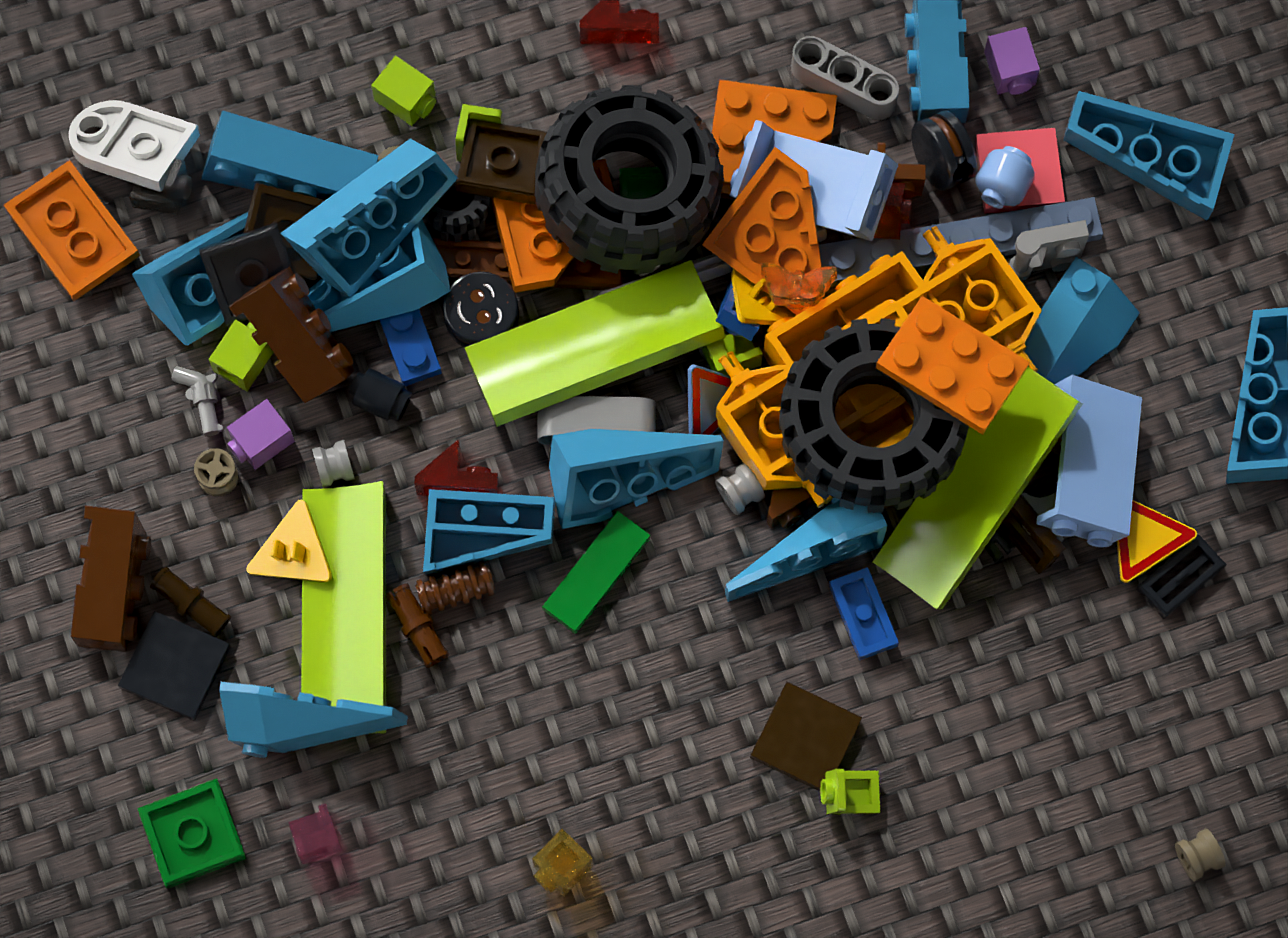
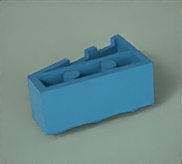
[904,0,969,123]
[423,489,555,576]

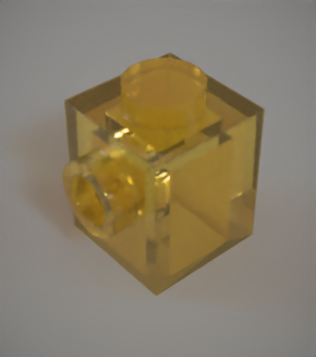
[532,829,593,897]

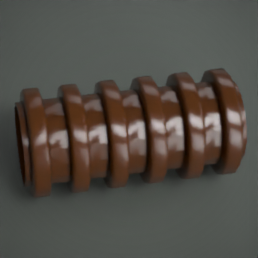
[415,560,495,615]

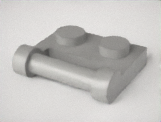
[1009,220,1089,281]

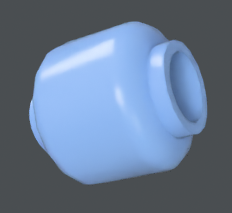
[975,146,1035,209]

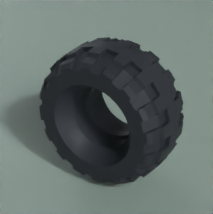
[535,85,724,275]

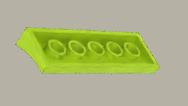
[465,260,726,427]
[873,367,1083,609]
[301,481,386,733]

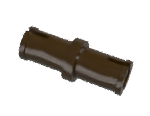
[150,566,232,637]

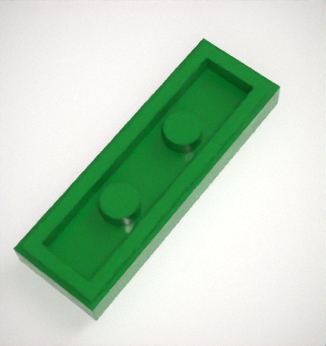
[542,511,650,634]

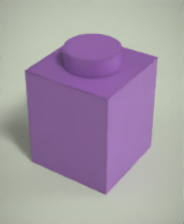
[984,27,1040,95]
[227,399,295,470]

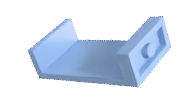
[729,120,899,241]
[1036,375,1142,547]

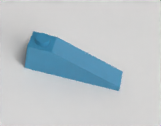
[132,212,248,345]
[308,219,450,332]
[1025,257,1140,384]
[549,429,724,529]
[725,498,887,602]
[219,682,408,758]

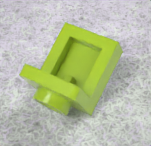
[820,769,880,814]

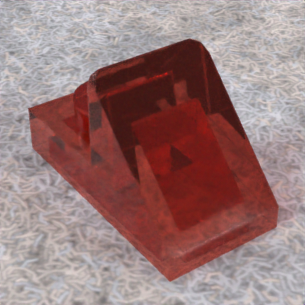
[580,0,659,44]
[414,440,500,496]

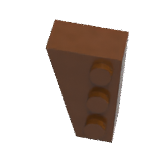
[229,267,354,403]
[71,505,151,652]

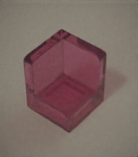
[288,803,343,865]

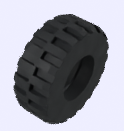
[779,318,969,513]

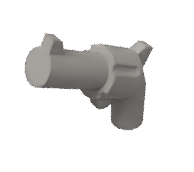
[172,366,225,436]

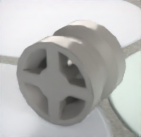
[312,440,355,488]
[715,463,765,515]

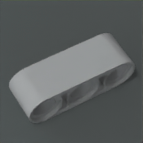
[791,36,899,120]
[537,396,656,445]

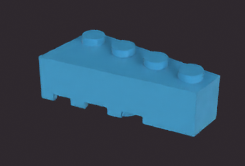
[1063,91,1234,221]
[201,111,378,200]
[280,139,458,298]
[1226,307,1288,484]

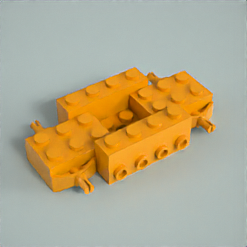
[716,226,1042,508]

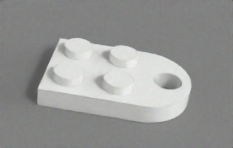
[69,100,200,192]

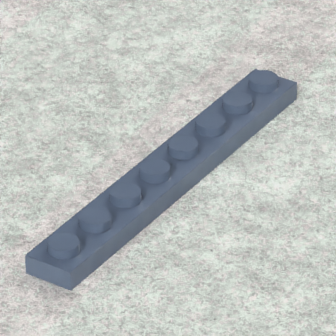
[819,197,1103,288]

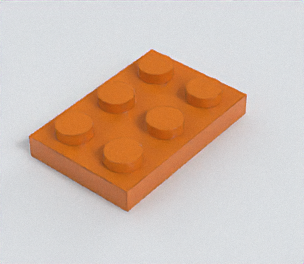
[4,160,140,301]
[876,296,1030,435]

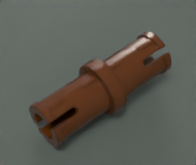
[385,583,449,668]

